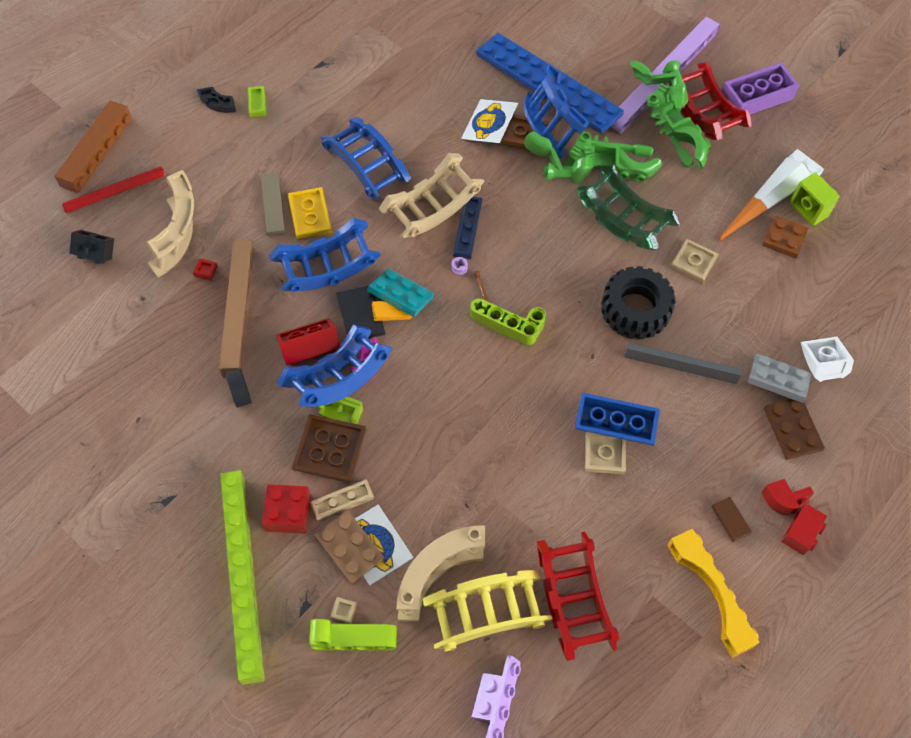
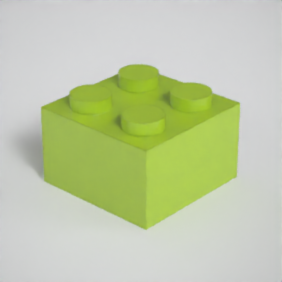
[789,172,840,226]

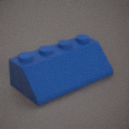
[575,393,660,446]

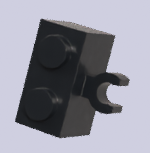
[69,230,114,264]

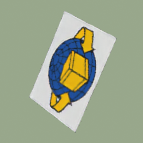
[461,99,518,143]
[355,504,414,586]

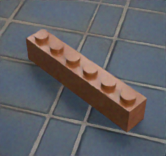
[55,100,132,193]

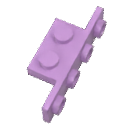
[472,655,521,738]

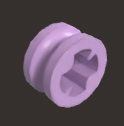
[451,257,468,275]

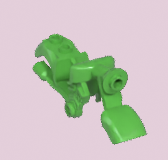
[630,60,711,169]
[524,131,662,184]

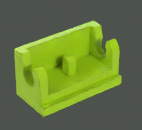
[318,397,363,424]

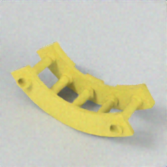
[422,570,552,652]

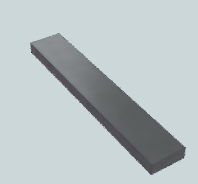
[624,343,742,384]

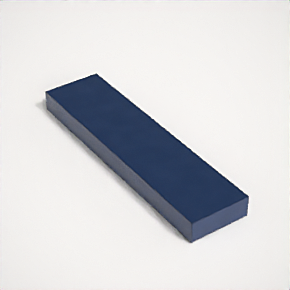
[453,197,482,259]

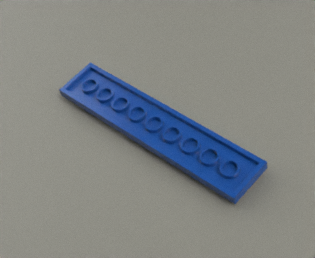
[476,33,624,134]

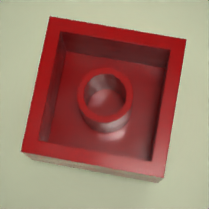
[262,484,311,534]

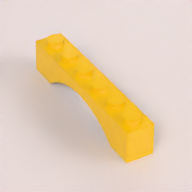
[667,529,760,658]

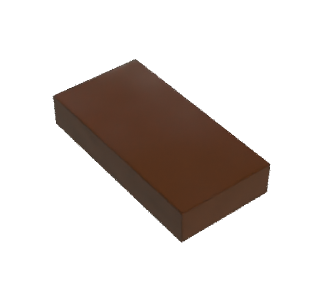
[712,497,752,542]

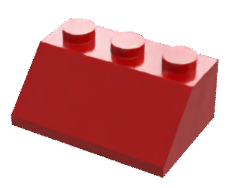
[276,318,341,366]

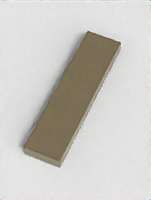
[261,173,285,236]

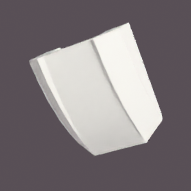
[800,337,854,382]

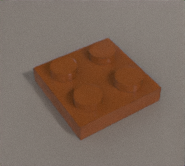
[762,215,808,258]

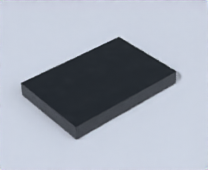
[336,285,385,338]

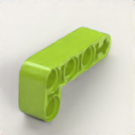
[470,298,546,345]
[309,619,397,650]

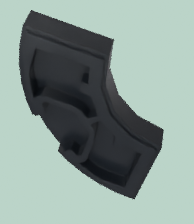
[197,86,236,113]

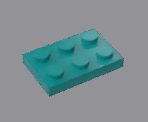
[368,268,434,317]

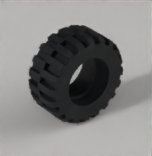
[601,266,676,339]

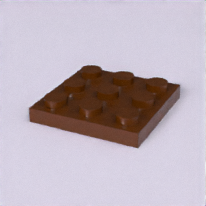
[292,414,366,483]

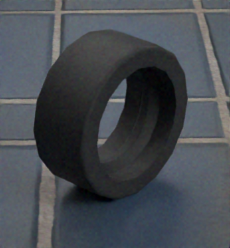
[225,368,252,408]

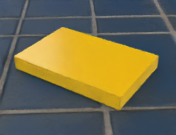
[288,187,332,240]

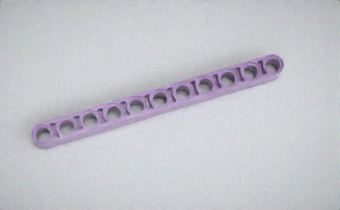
[610,17,721,134]

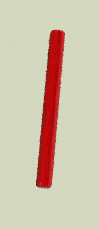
[62,166,165,213]

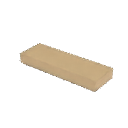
[310,479,374,522]

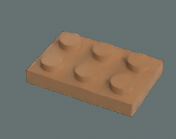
[314,510,385,584]

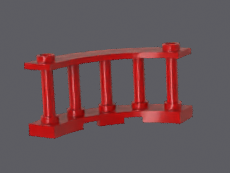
[668,62,752,140]
[537,531,619,661]

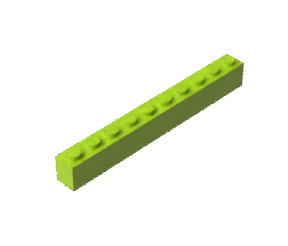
[220,470,265,685]

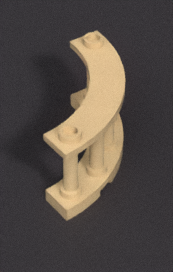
[379,153,484,238]
[147,170,194,278]
[396,525,485,622]

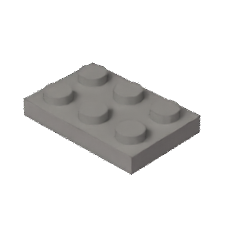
[747,353,811,403]

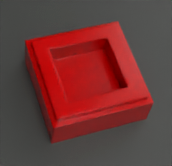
[193,258,218,281]

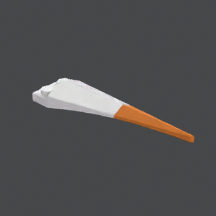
[719,149,824,241]

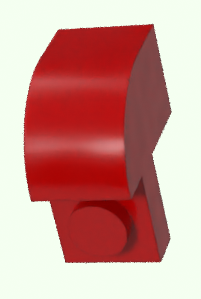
[761,478,814,515]

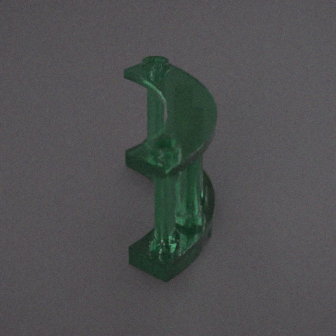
[576,165,680,250]

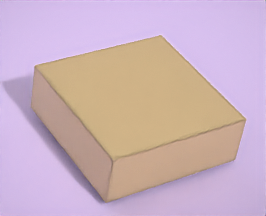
[330,597,357,624]

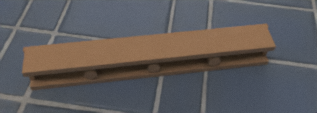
[219,239,254,378]

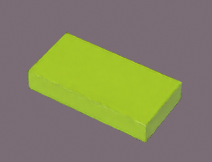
[248,86,267,117]

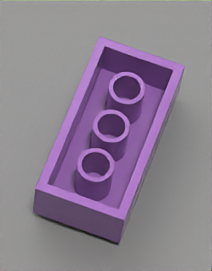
[721,62,799,115]

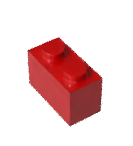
[781,503,827,555]

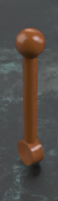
[475,271,489,302]

